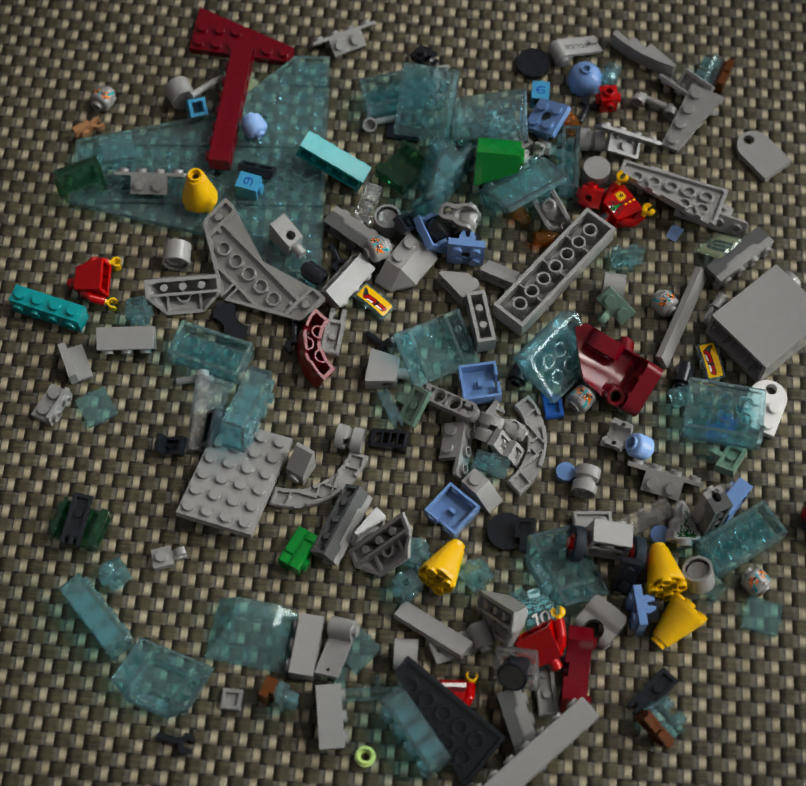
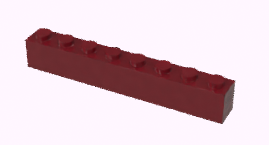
[206,41,255,171]

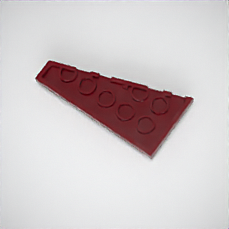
[189,7,295,66]

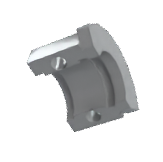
[600,417,633,452]

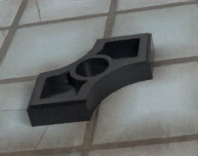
[212,301,248,345]

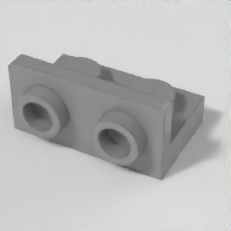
[31,383,72,427]

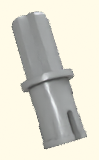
[702,293,728,326]

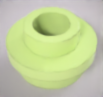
[355,746,376,768]

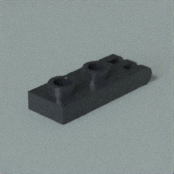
[392,212,417,235]
[60,492,94,549]
[626,667,679,715]

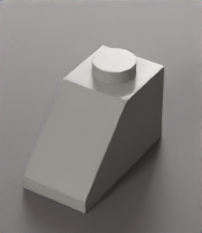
[438,271,480,307]
[286,442,316,485]
[460,468,503,515]

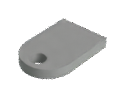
[736,131,792,182]

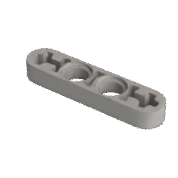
[418,382,480,422]

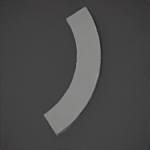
[507,394,547,497]
[269,451,368,510]

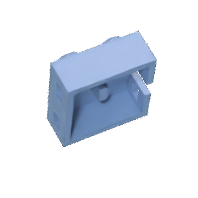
[457,361,502,405]
[721,477,753,529]
[424,482,480,539]

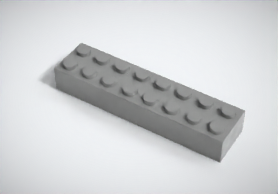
[492,208,616,337]

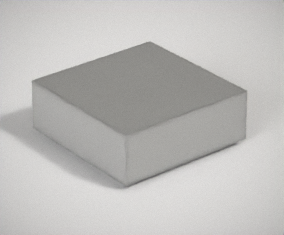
[220,688,244,712]

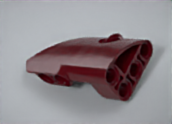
[575,323,663,417]

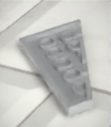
[619,159,729,230]

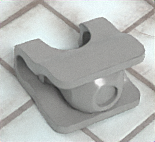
[532,187,572,234]
[438,202,481,233]
[573,595,627,651]

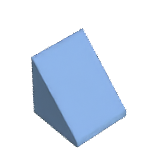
[666,224,684,242]

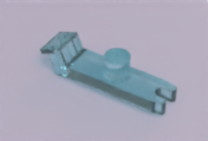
[376,389,404,428]

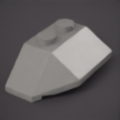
[375,231,437,293]
[144,274,221,315]
[349,512,412,577]
[476,590,528,647]

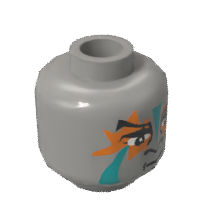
[90,85,116,112]
[363,236,392,263]
[651,290,679,317]
[568,385,596,413]
[741,567,771,597]

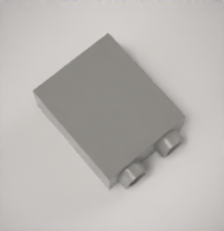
[705,264,806,383]

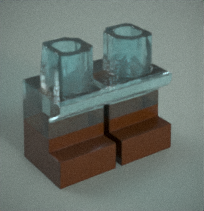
[696,54,735,95]
[258,675,300,713]
[635,696,688,749]

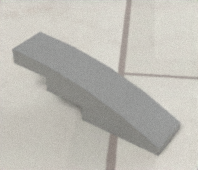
[610,30,676,77]

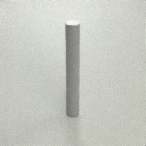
[187,74,224,99]

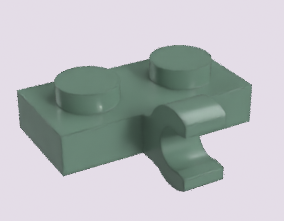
[596,285,636,325]
[394,384,432,428]
[706,444,747,478]

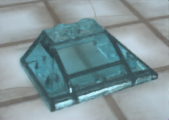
[393,309,480,386]
[526,525,610,607]
[205,597,299,674]
[111,637,215,718]

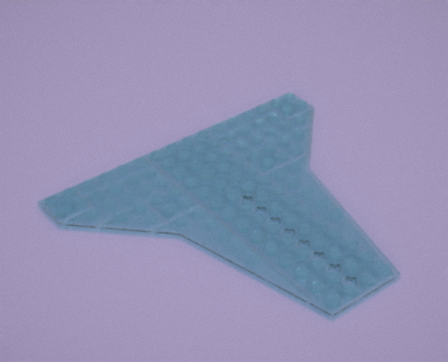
[69,56,330,291]

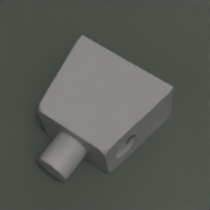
[268,213,307,259]
[365,348,410,389]

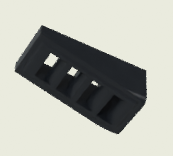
[200,408,228,449]
[368,428,410,454]

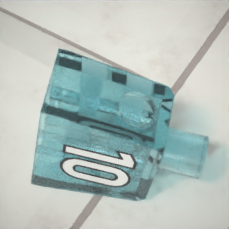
[521,588,558,632]

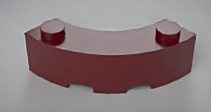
[296,308,335,390]
[560,625,597,714]

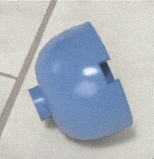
[567,61,602,97]

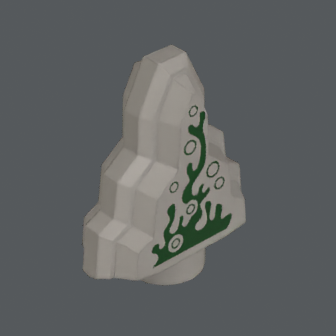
[665,500,703,549]

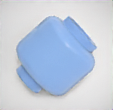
[241,112,268,140]
[625,433,654,460]

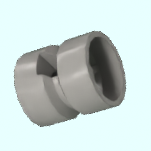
[578,128,605,152]
[473,411,505,443]
[333,423,366,453]
[571,463,601,499]

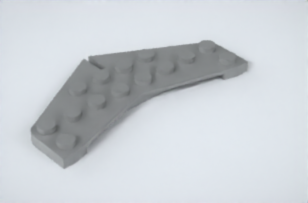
[203,198,326,322]

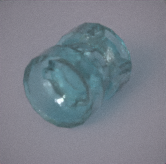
[601,62,622,85]

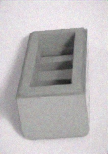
[350,507,386,546]

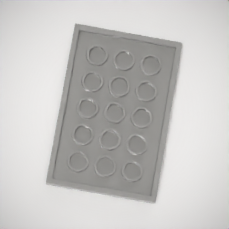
[176,420,293,539]

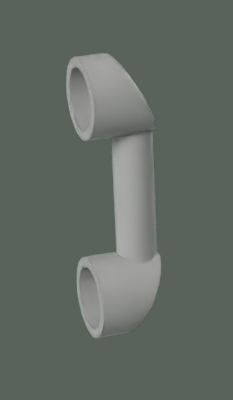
[630,92,678,121]
[362,110,411,132]

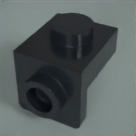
[154,433,187,458]

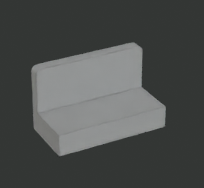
[479,260,521,290]
[57,342,93,384]

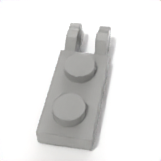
[321,307,347,358]

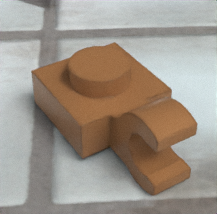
[72,116,105,143]

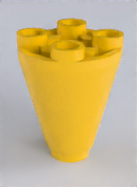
[182,168,218,213]
[417,539,465,596]
[646,542,688,601]
[650,592,708,650]

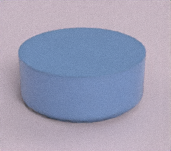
[555,462,575,483]
[649,525,668,544]

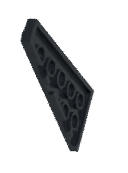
[394,655,506,786]

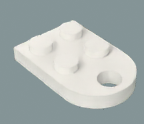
[737,380,787,439]

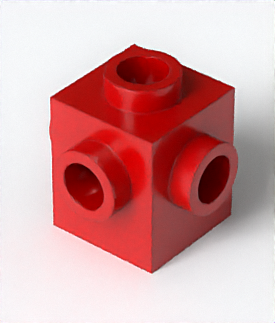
[595,85,621,113]
[576,182,605,210]

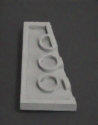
[661,84,724,153]

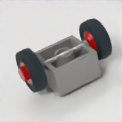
[566,517,647,572]

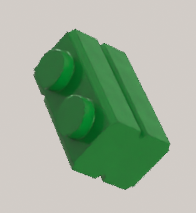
[278,526,318,575]

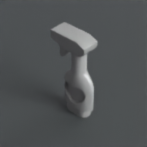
[486,399,529,442]

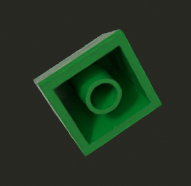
[474,137,525,185]

